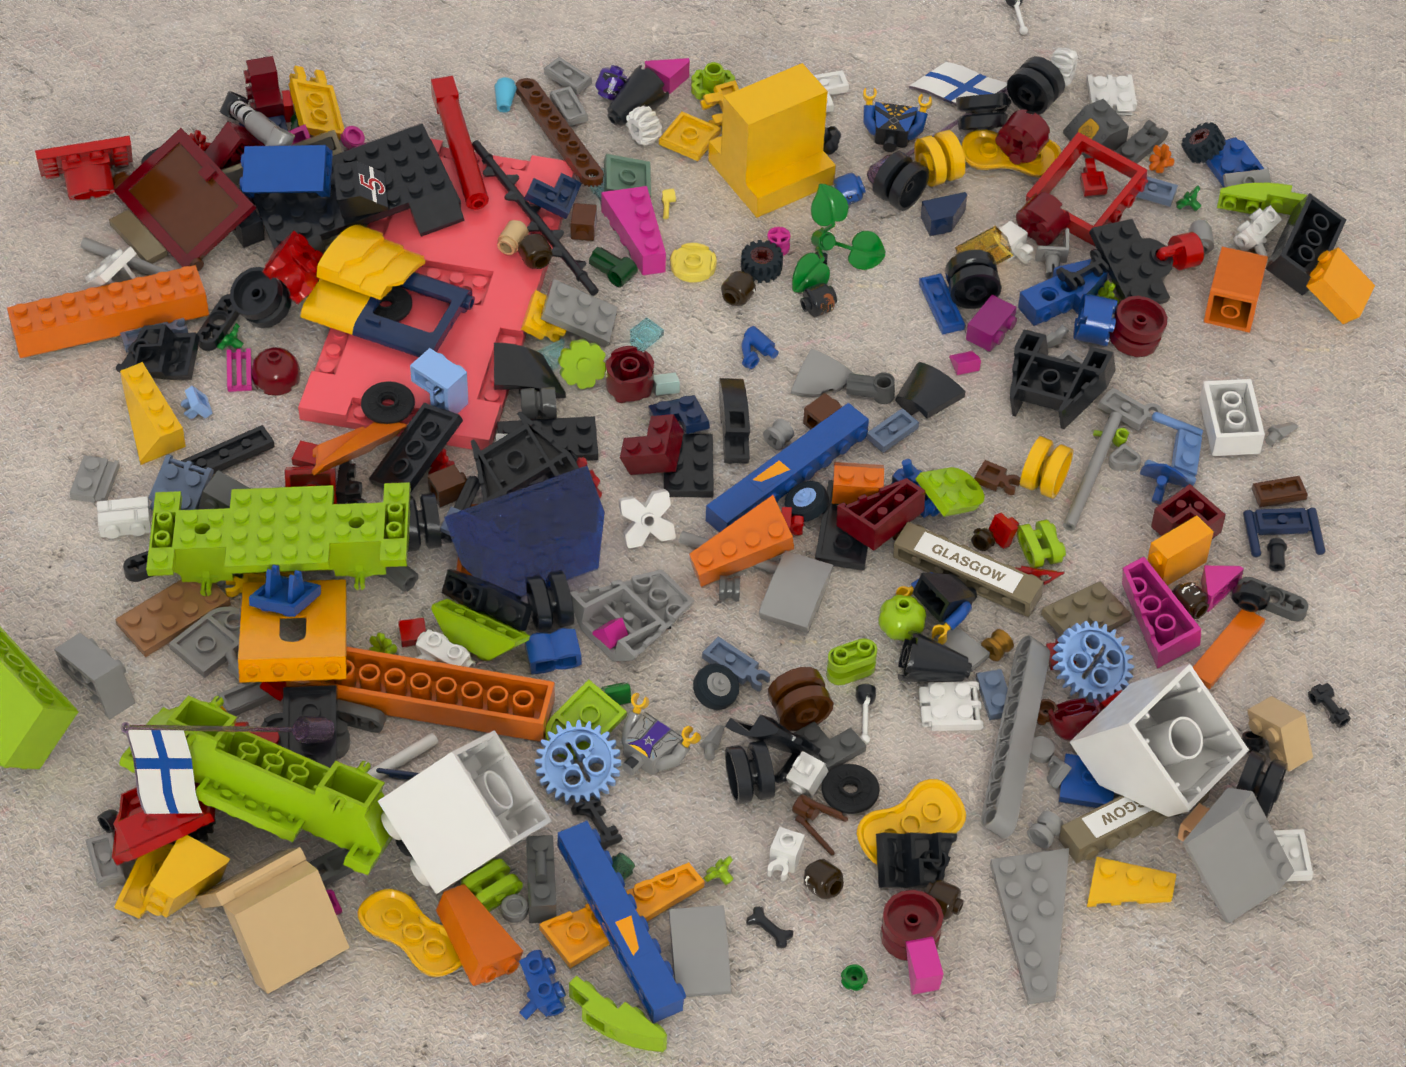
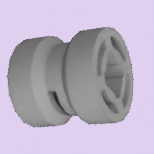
[1027,811,1064,849]

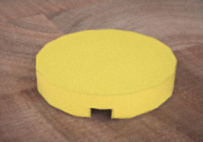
[670,243,717,283]

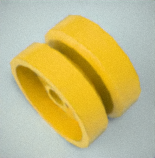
[914,130,966,187]
[1020,436,1074,499]

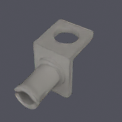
[1035,228,1069,279]

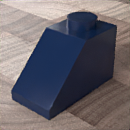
[921,192,967,236]

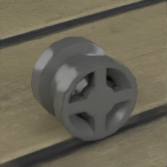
[719,575,740,601]

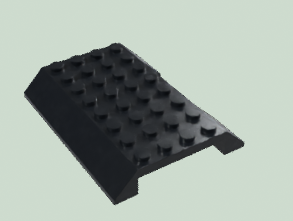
[251,123,465,255]

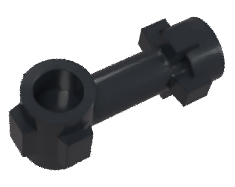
[1308,683,1351,728]

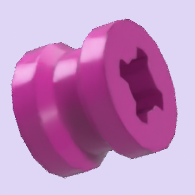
[767,227,791,256]

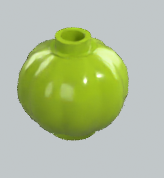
[878,595,926,641]

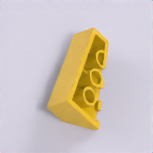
[120,362,186,465]

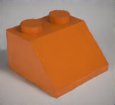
[832,462,884,505]

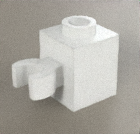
[990,220,1034,264]
[786,751,828,798]
[767,827,805,881]

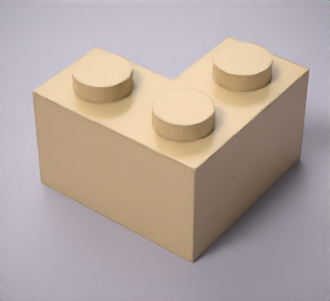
[1247,696,1313,772]

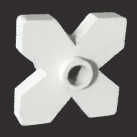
[618,489,676,548]

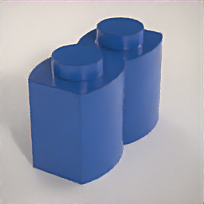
[525,628,582,674]

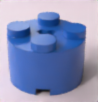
[1073,294,1117,347]

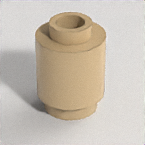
[497,220,529,255]

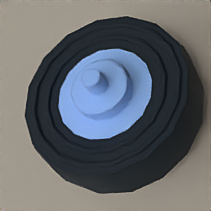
[784,481,829,522]

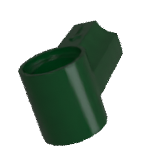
[589,247,638,287]

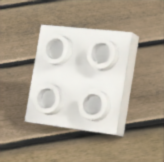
[81,246,137,290]

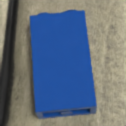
[240,145,333,198]

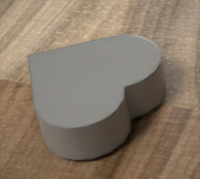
[1108,443,1141,471]

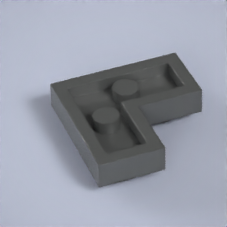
[794,721,866,772]

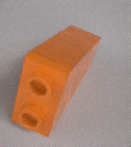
[436,884,524,986]

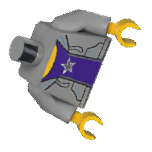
[621,693,701,775]

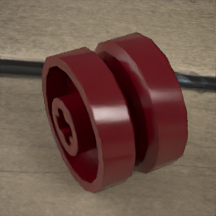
[1109,296,1168,357]
[880,890,943,961]

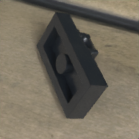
[336,460,363,504]

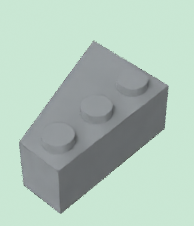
[54,633,135,720]

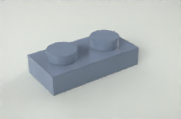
[1136,176,1178,207]
[866,408,919,453]
[976,669,1008,720]

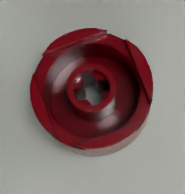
[995,109,1050,165]
[1016,192,1070,246]
[606,346,654,403]

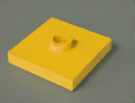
[659,111,721,161]

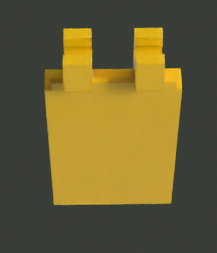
[288,65,344,140]

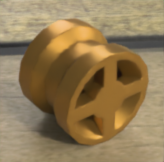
[981,629,1014,661]

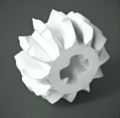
[1051,47,1078,86]
[626,106,662,146]

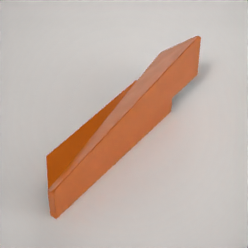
[312,422,407,476]

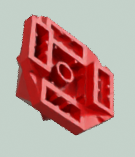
[112,782,216,865]

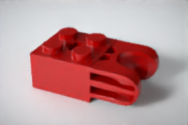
[262,231,323,305]

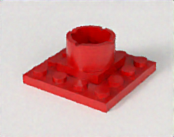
[35,135,133,201]

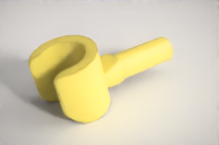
[662,189,676,219]

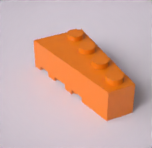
[689,495,794,587]

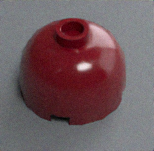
[251,347,301,396]
[1048,698,1101,741]

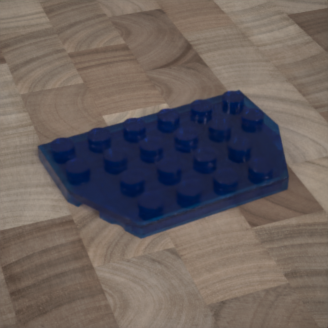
[444,466,605,597]

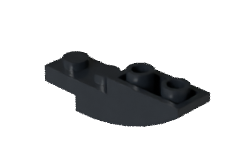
[719,378,750,463]
[441,569,533,631]

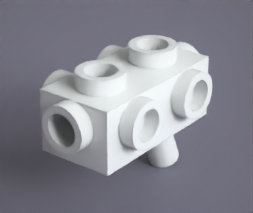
[1232,205,1282,256]
[416,629,475,668]

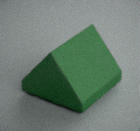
[601,682,631,705]

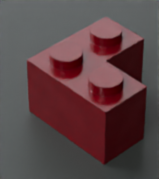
[243,56,285,118]
[205,121,265,169]
[619,414,684,475]
[1151,484,1226,539]

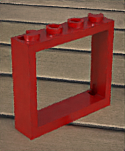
[1026,132,1148,247]

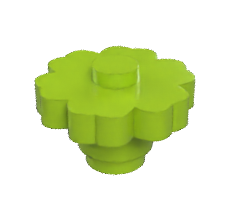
[691,62,735,100]
[558,339,606,389]

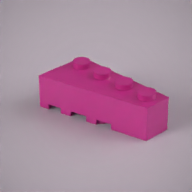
[601,186,666,275]
[1122,556,1202,669]

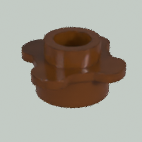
[1037,699,1057,725]

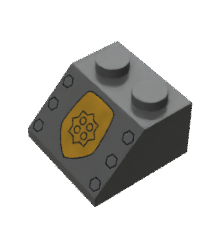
[1063,99,1129,158]

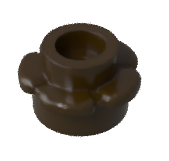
[971,528,995,551]

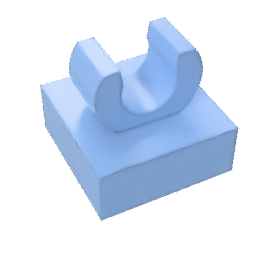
[181,385,213,419]

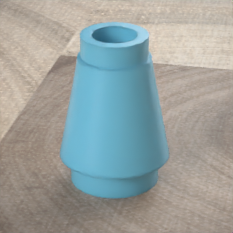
[494,77,517,112]

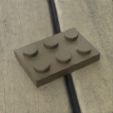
[1040,581,1132,642]

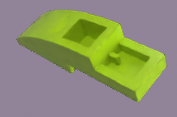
[1217,183,1307,215]
[569,976,667,1052]

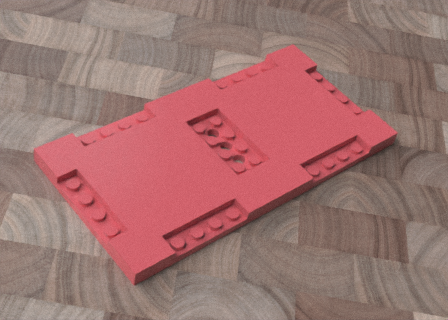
[298,139,576,450]

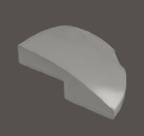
[791,348,854,397]

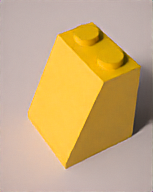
[142,835,230,918]

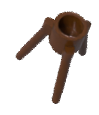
[792,794,848,855]

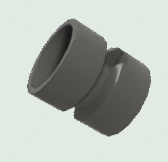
[520,387,557,420]

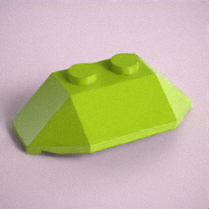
[431,599,530,661]

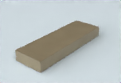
[109,209,168,264]

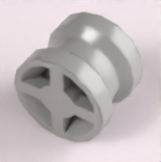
[763,418,794,450]

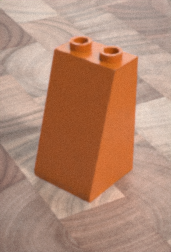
[1204,247,1268,333]

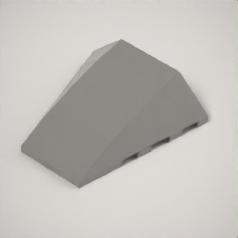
[570,569,695,661]

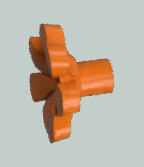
[1149,144,1175,173]

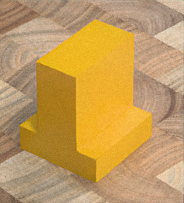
[708,63,836,218]

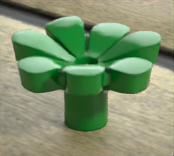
[1176,185,1202,211]
[217,323,244,350]

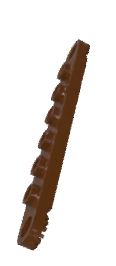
[516,78,604,187]

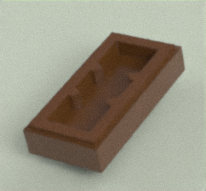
[1252,476,1308,508]

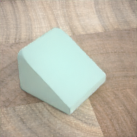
[654,372,680,396]

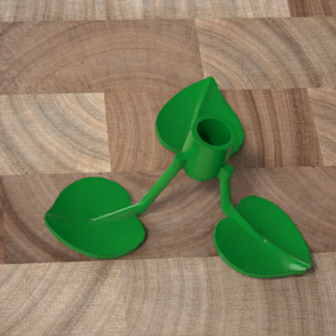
[792,183,886,293]

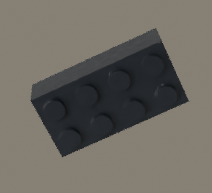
[1265,193,1346,296]

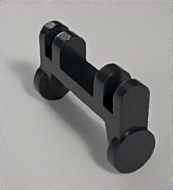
[1056,249,1110,290]
[571,799,623,850]

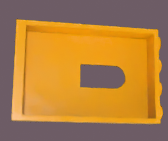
[238,579,347,683]

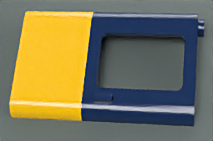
[301,272,475,357]

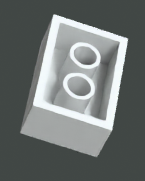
[1199,379,1265,456]

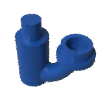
[741,326,779,369]

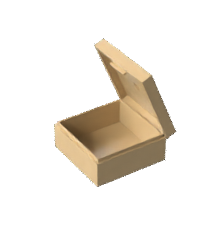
[196,847,349,994]

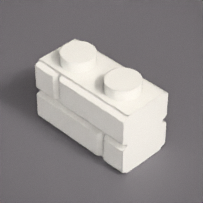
[97,496,151,539]

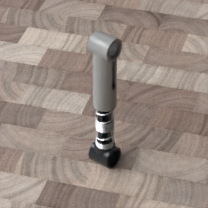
[219,91,295,146]

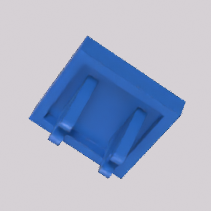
[249,565,321,617]

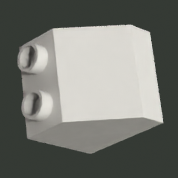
[1070,664,1249,817]
[378,730,552,894]

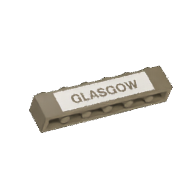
[893,522,1044,618]
[1059,790,1210,864]

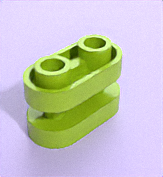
[1017,519,1066,568]
[826,638,877,685]
[461,859,523,912]

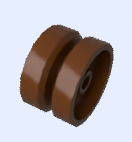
[768,667,834,731]

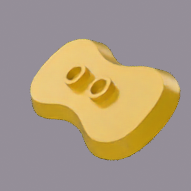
[961,130,1061,178]
[857,779,966,865]
[357,889,462,977]

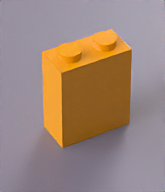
[1306,247,1375,324]
[1147,516,1214,586]

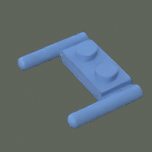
[1144,412,1203,486]

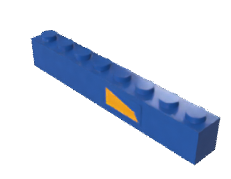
[705,403,869,532]
[557,821,686,1023]

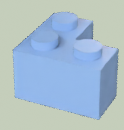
[410,348,469,414]

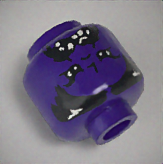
[595,65,628,100]

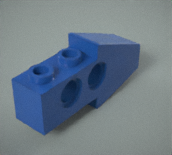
[1018,259,1108,326]

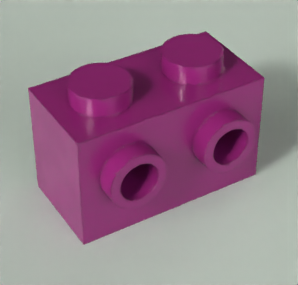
[966,295,1017,352]

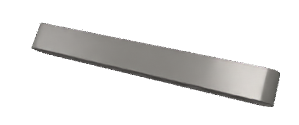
[981,635,1050,839]

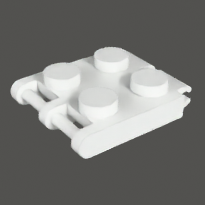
[1087,74,1137,115]
[919,681,984,731]

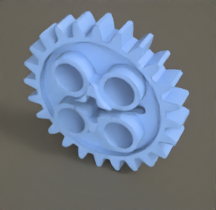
[1052,621,1134,703]
[535,720,621,805]

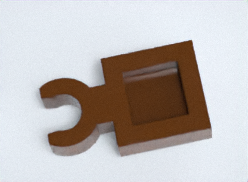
[974,460,1020,495]

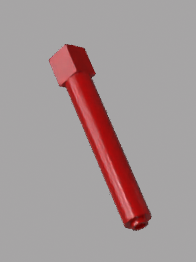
[431,76,489,210]

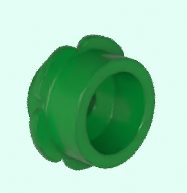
[841,964,868,991]

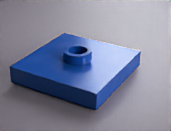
[1058,753,1114,808]

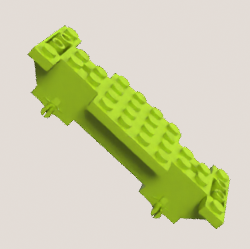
[146,482,411,596]
[119,695,393,876]

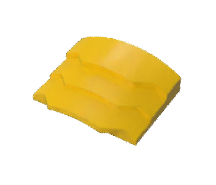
[316,225,425,300]

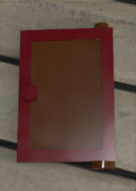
[113,128,256,271]

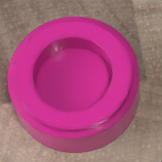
[340,126,365,149]

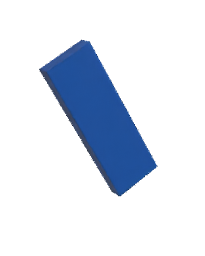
[919,273,965,335]

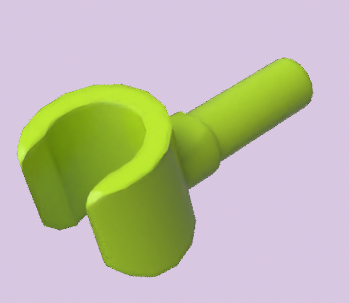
[1093,428,1129,447]

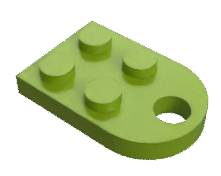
[915,467,985,517]
[545,679,627,760]

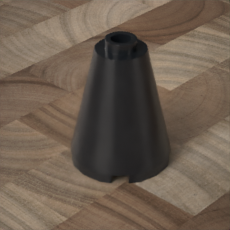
[607,65,669,126]
[898,630,972,682]

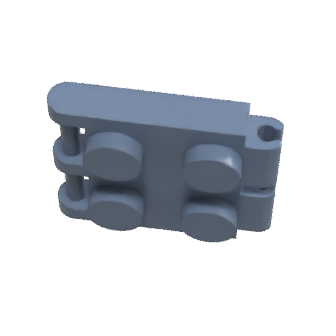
[148,454,214,510]

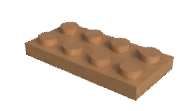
[115,579,231,657]

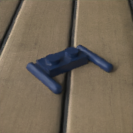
[1243,508,1326,558]

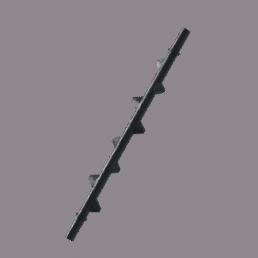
[472,140,599,296]

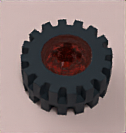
[1181,122,1226,164]
[741,240,783,283]

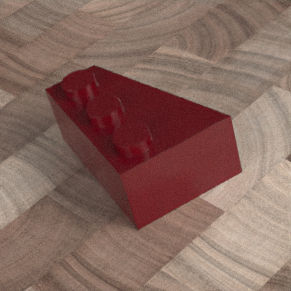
[837,478,925,551]

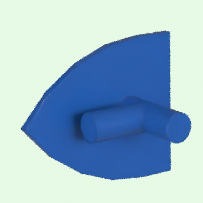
[1140,463,1189,504]

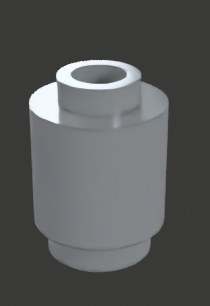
[1189,220,1214,255]

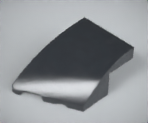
[116,324,200,380]
[494,343,566,398]
[895,362,966,419]
[725,714,821,755]
[876,832,957,888]

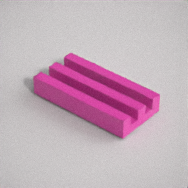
[227,348,252,392]

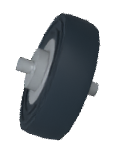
[693,663,739,710]

